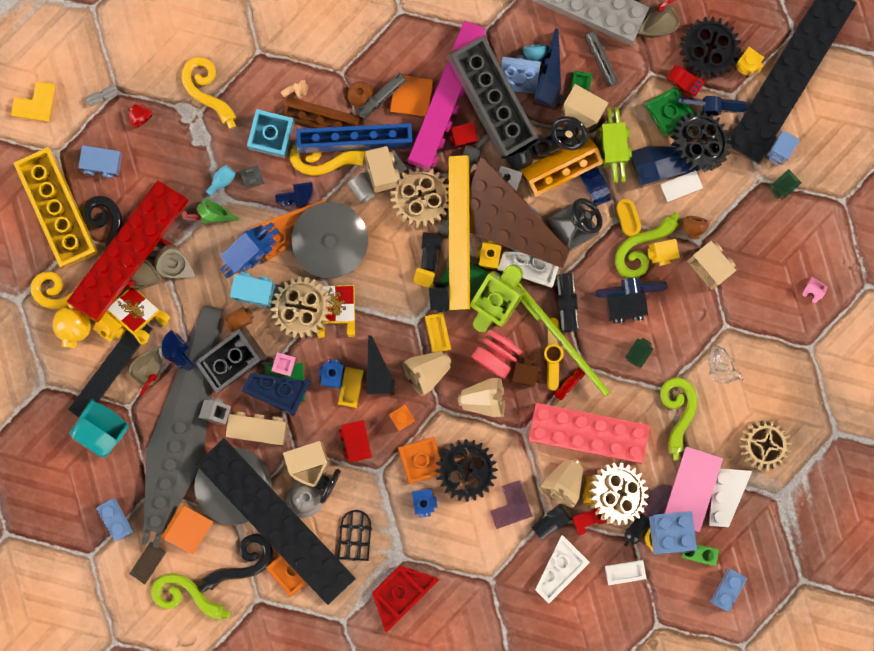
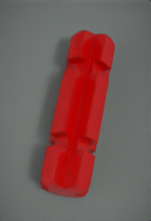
[554,368,585,400]

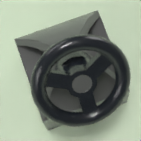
[546,198,603,251]

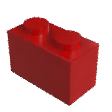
[339,420,372,463]

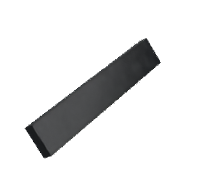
[68,324,153,417]

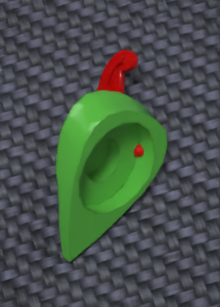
[181,199,239,224]

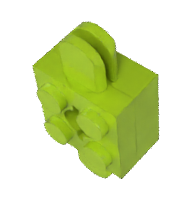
[599,107,632,183]
[470,264,526,332]

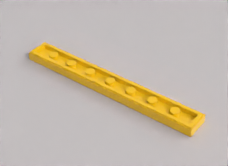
[449,155,470,310]

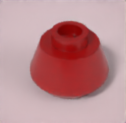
[128,103,153,128]

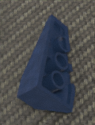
[533,28,563,110]
[630,146,696,188]

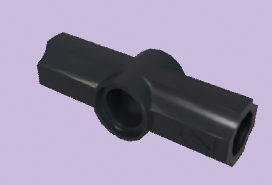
[556,273,578,332]

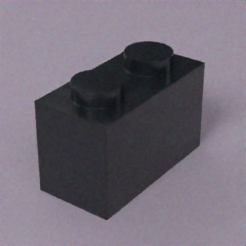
[606,292,648,324]

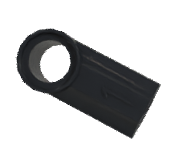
[534,135,572,158]
[421,232,442,271]
[531,504,572,540]

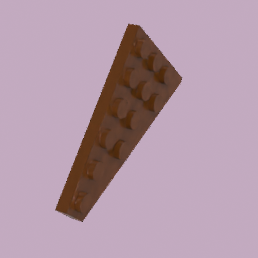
[469,157,571,268]

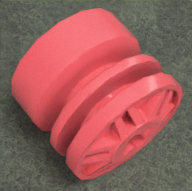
[471,330,522,379]

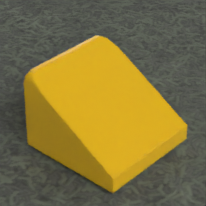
[413,268,435,288]

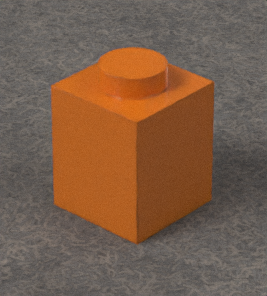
[389,405,416,432]

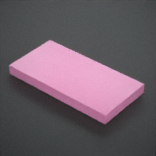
[664,447,723,532]

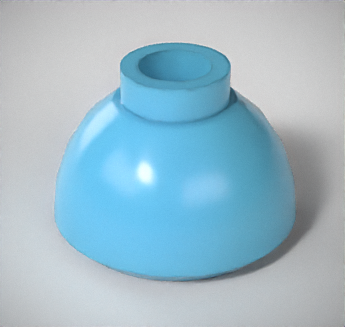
[522,44,549,65]

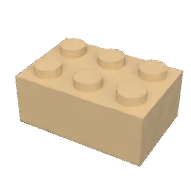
[687,241,736,290]

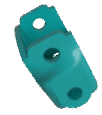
[68,398,130,458]

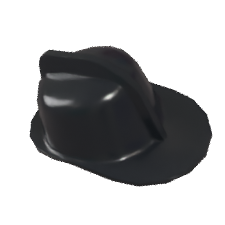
[500,135,541,171]

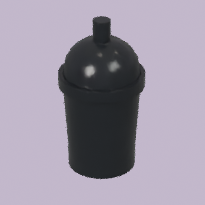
[624,513,650,547]

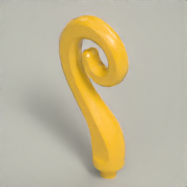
[181,57,236,129]
[289,143,366,176]
[30,271,74,309]

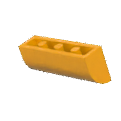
[521,136,604,197]

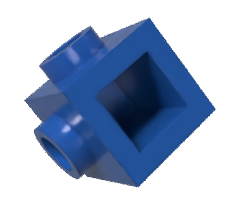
[319,359,344,389]
[412,489,438,518]

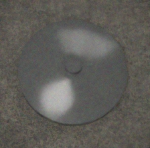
[291,202,368,278]
[194,448,272,525]

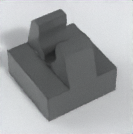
[240,165,264,190]

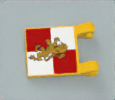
[316,285,355,338]
[107,287,170,345]

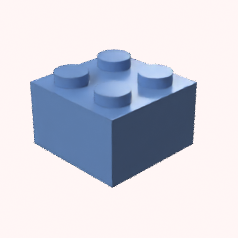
[649,511,697,556]

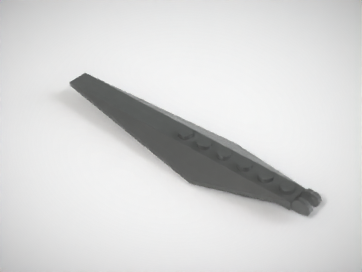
[142,306,222,548]

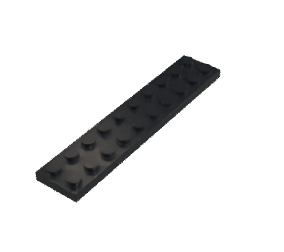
[727,0,857,164]
[195,438,356,605]

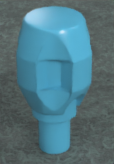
[206,165,236,196]

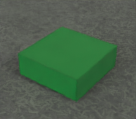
[570,71,592,91]

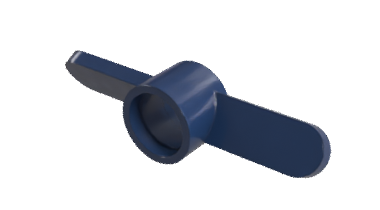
[677,96,748,116]
[596,278,668,297]

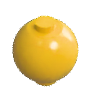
[52,304,91,348]

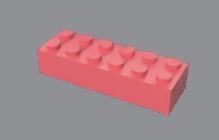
[528,403,650,464]

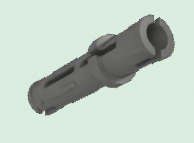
[584,31,619,87]
[357,72,407,120]

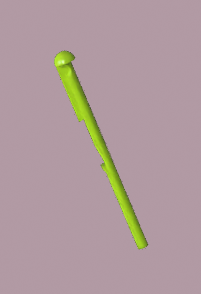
[517,280,611,397]

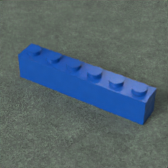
[296,123,412,153]

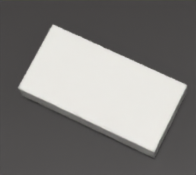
[660,171,703,203]
[605,560,646,585]

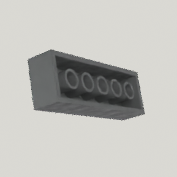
[446,36,538,156]

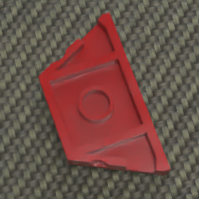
[372,565,439,633]

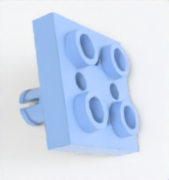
[501,55,541,94]

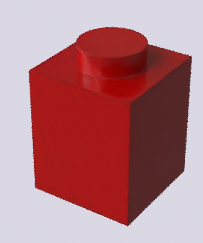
[448,122,478,149]

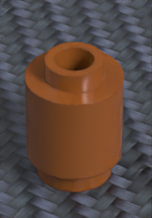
[224,306,254,332]

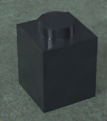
[429,282,450,312]

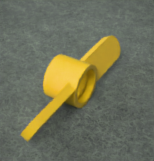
[544,318,563,391]

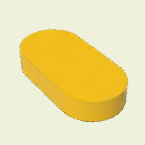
[616,199,641,237]

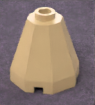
[402,351,451,397]
[458,378,505,417]
[539,458,583,508]

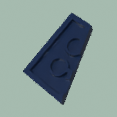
[242,373,311,416]

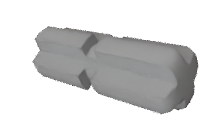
[86,85,119,106]

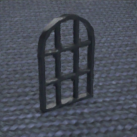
[338,510,372,561]

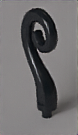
[83,196,122,251]
[198,534,273,593]

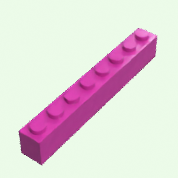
[408,20,487,171]

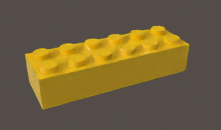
[14,147,99,269]

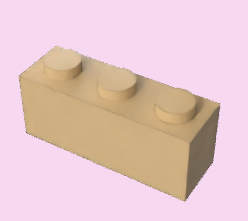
[226,411,288,446]

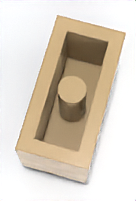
[364,146,400,193]

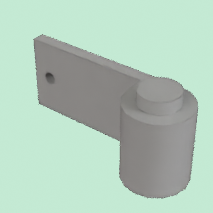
[347,151,407,203]

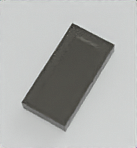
[129,541,167,584]

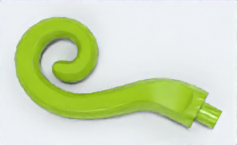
[615,212,680,279]
[660,377,698,461]
[151,573,231,621]

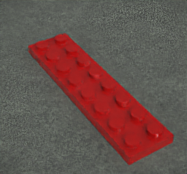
[66,180,189,323]

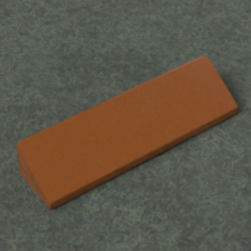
[283,97,361,128]

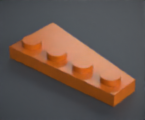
[254,199,326,262]

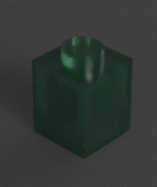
[769,169,802,200]
[624,338,654,369]

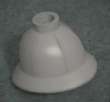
[285,482,324,518]

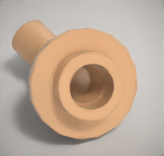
[281,80,308,98]

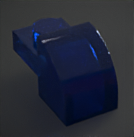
[579,167,612,206]
[275,182,314,209]
[161,330,195,371]

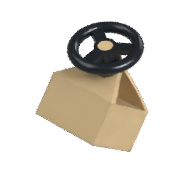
[551,84,609,150]
[283,441,341,504]

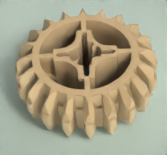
[739,419,792,471]

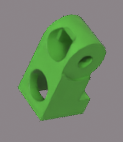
[681,544,719,567]

